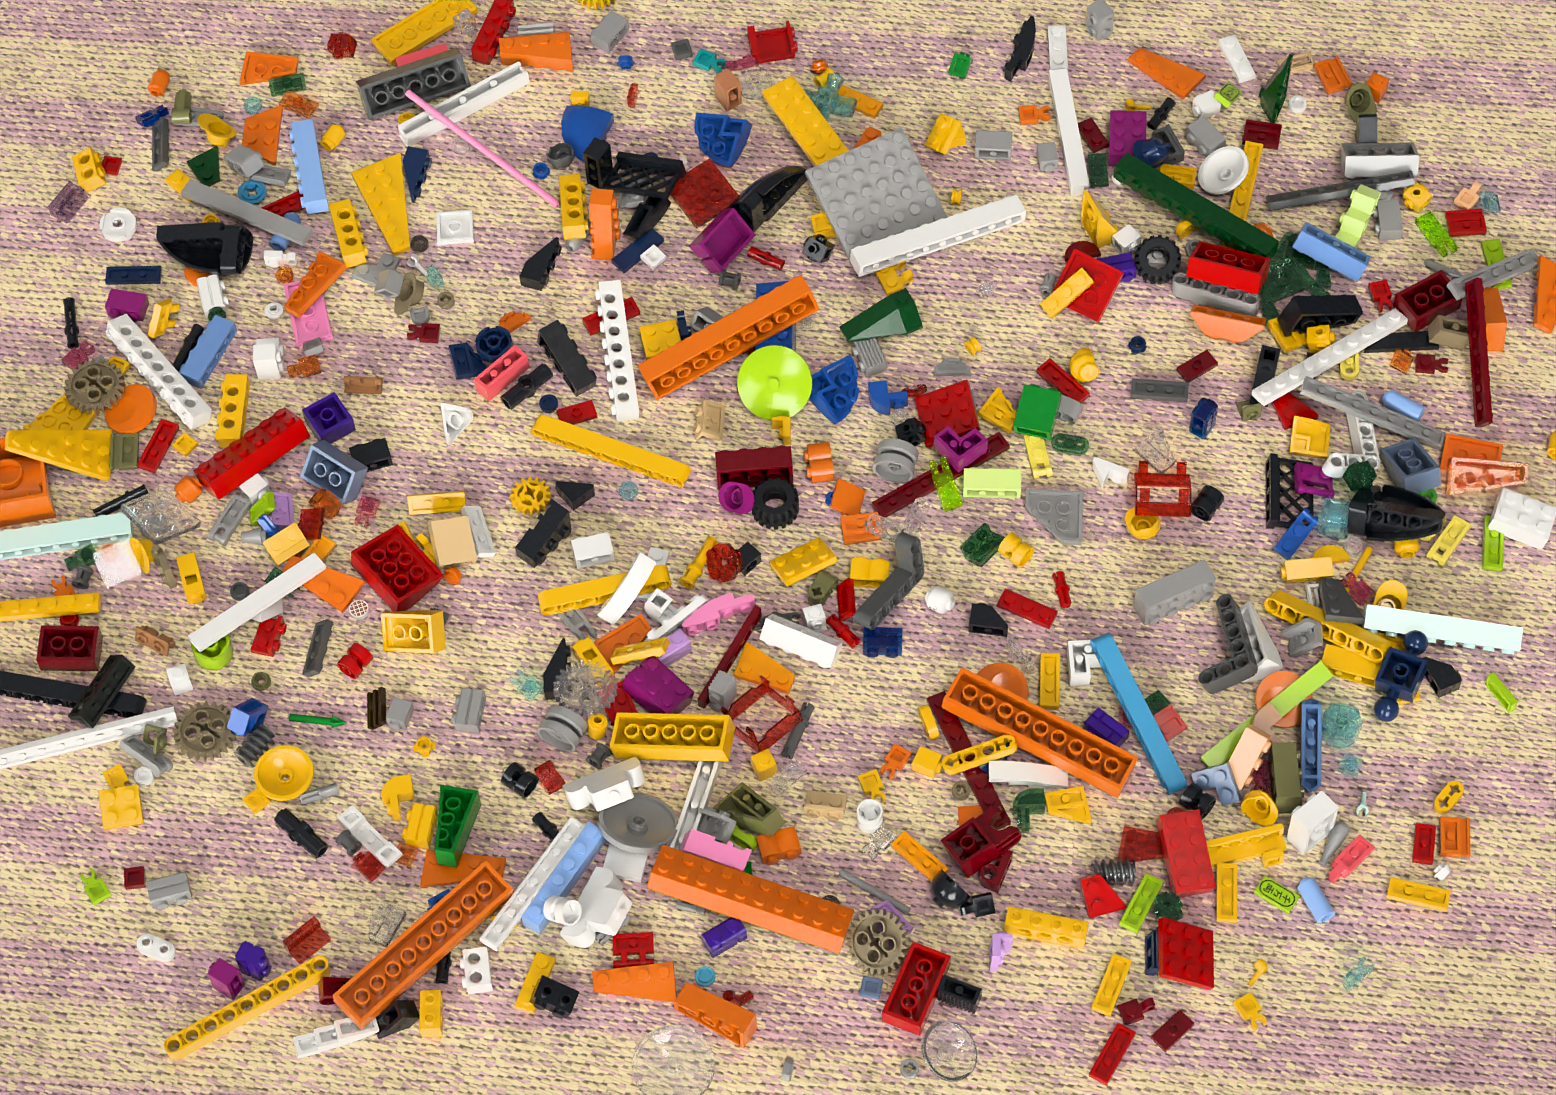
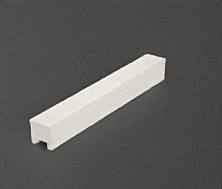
[398,61,530,147]
[1048,68,1089,197]
[670,761,723,850]

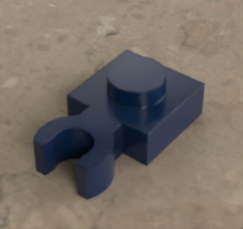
[676,310,692,341]

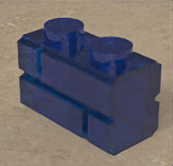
[1189,398,1218,439]
[863,627,903,658]

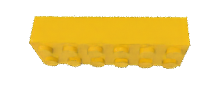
[610,713,736,762]

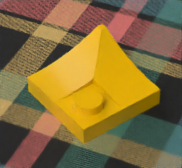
[1289,416,1331,459]

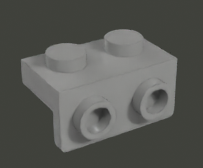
[1281,618,1323,658]
[698,806,736,844]

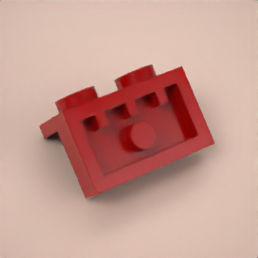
[250,616,287,657]

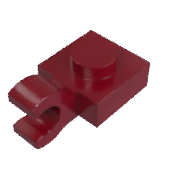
[1117,998,1155,1026]

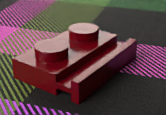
[1242,119,1282,150]

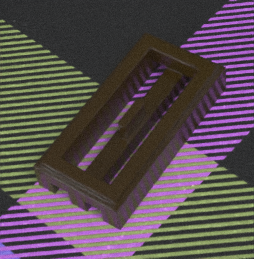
[367,687,386,730]

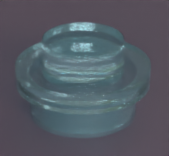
[244,96,262,114]
[619,481,638,500]

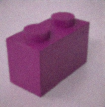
[105,288,149,322]
[207,957,245,1000]

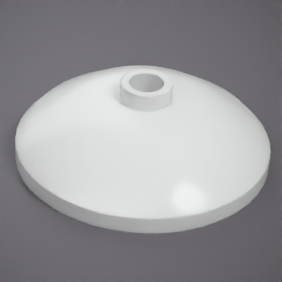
[1198,146,1249,195]

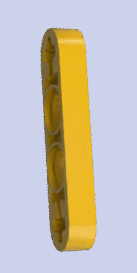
[942,734,1017,775]

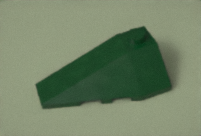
[840,288,923,342]

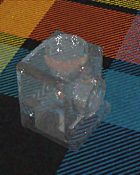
[453,9,479,40]

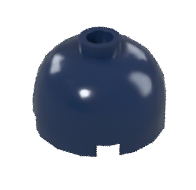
[475,326,513,363]

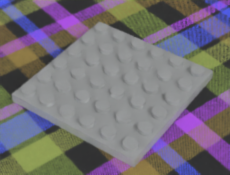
[804,127,947,269]

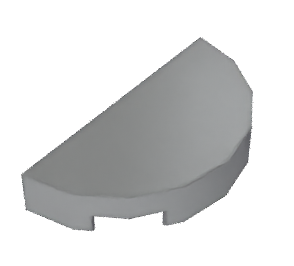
[934,358,971,376]

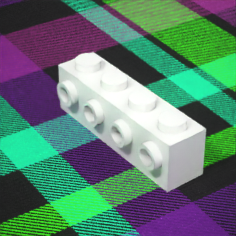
[760,614,843,668]

